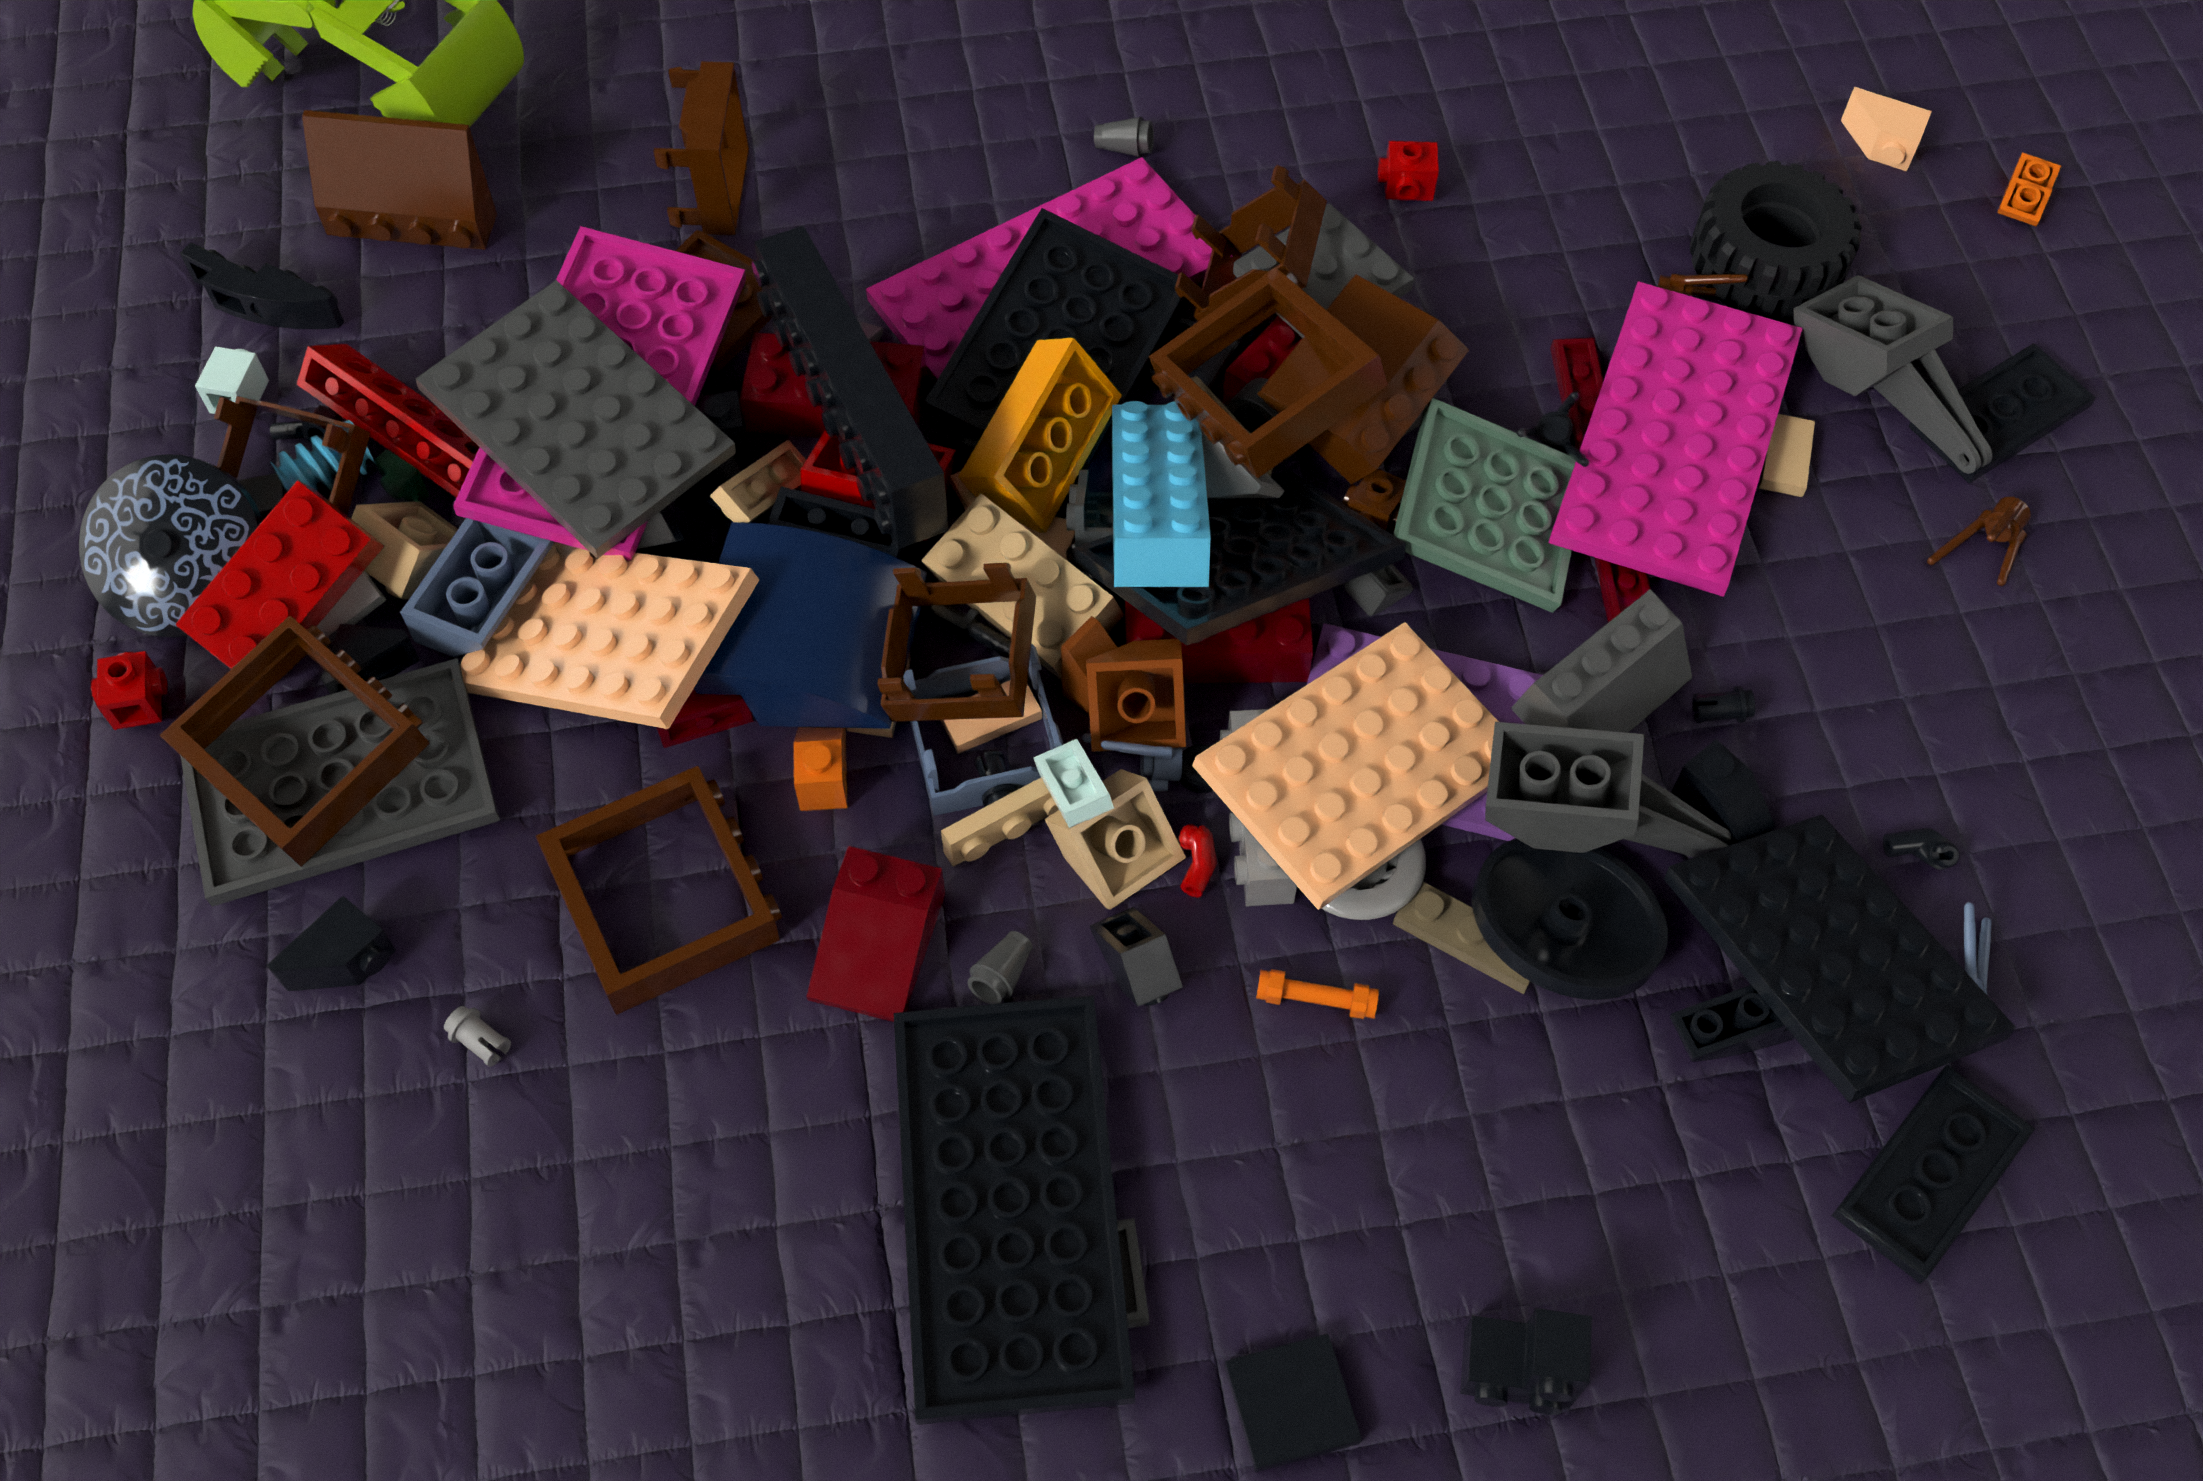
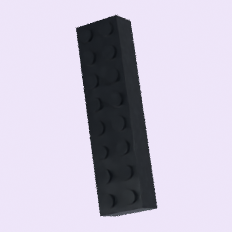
[752,225,948,549]

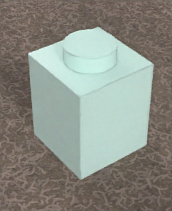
[195,346,269,414]

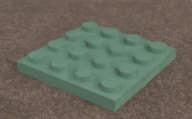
[1393,398,1576,613]

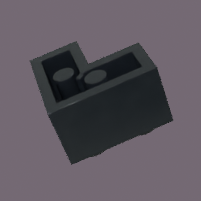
[1460,1308,1592,1415]

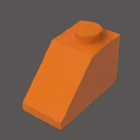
[793,727,848,811]

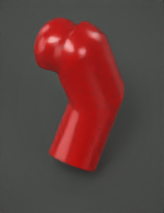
[1179,824,1217,898]

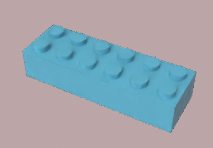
[1112,401,1211,587]

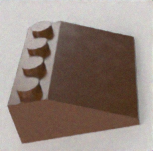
[302,110,497,250]
[1257,274,1469,484]

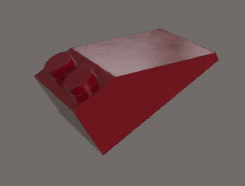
[807,846,945,1022]

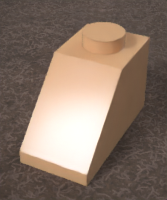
[1841,87,1932,171]

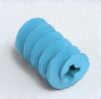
[270,420,375,492]

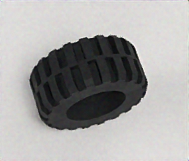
[1690,161,1862,319]

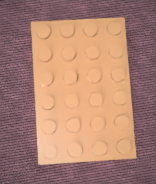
[452,542,759,729]
[1192,622,1499,910]

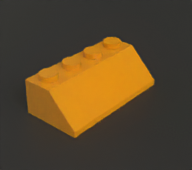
[958,338,1122,533]

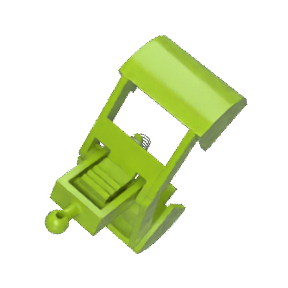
[193,0,524,128]

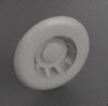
[1321,839,1426,920]

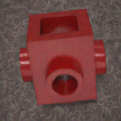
[1378,141,1439,201]
[91,651,168,730]

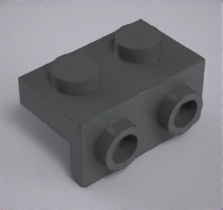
[1066,470,1113,547]

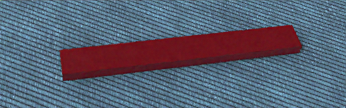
[1550,338,1651,623]

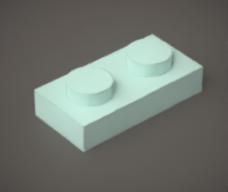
[1033,739,1114,828]

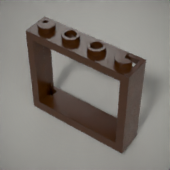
[1149,267,1388,479]
[160,616,430,867]
[536,766,782,1015]

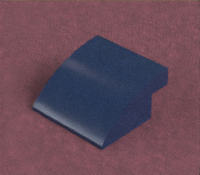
[694,522,929,729]

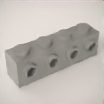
[1220,709,1297,907]

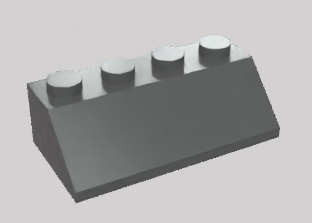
[1511,589,1692,733]

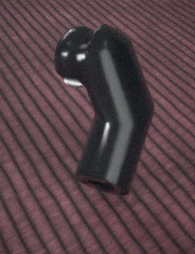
[1882,828,1960,870]

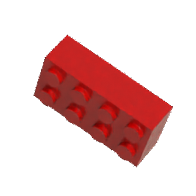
[175,480,384,669]

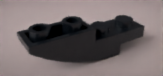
[180,242,344,329]
[1670,985,1796,1062]

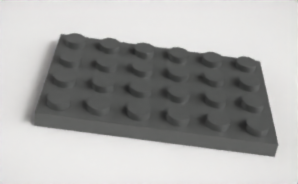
[415,280,736,559]
[180,658,500,907]

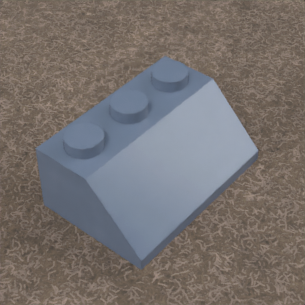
[400,518,554,657]

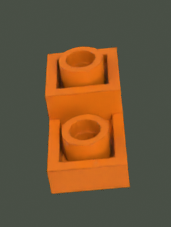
[1997,152,2061,227]

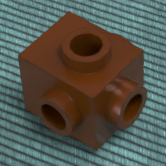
[1343,469,1406,534]

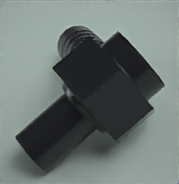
[270,405,343,443]

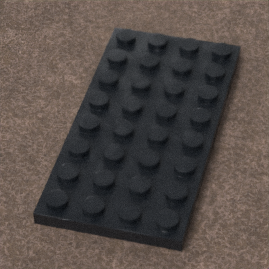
[893,995,1135,1425]

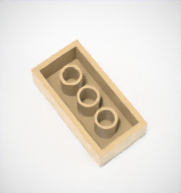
[921,493,1124,681]

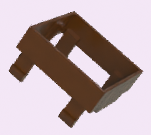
[653,61,749,235]
[1175,165,1327,321]
[214,396,370,515]
[877,563,1036,722]

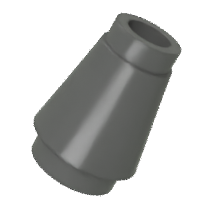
[1094,116,1154,157]
[967,931,1033,1004]

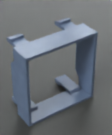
[903,644,1063,816]

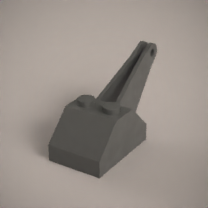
[1793,275,1992,474]
[1485,722,1731,858]

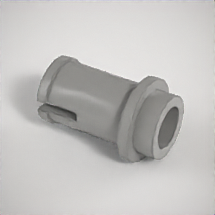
[444,1006,511,1067]

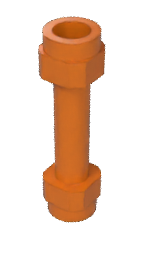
[1256,969,1379,1019]

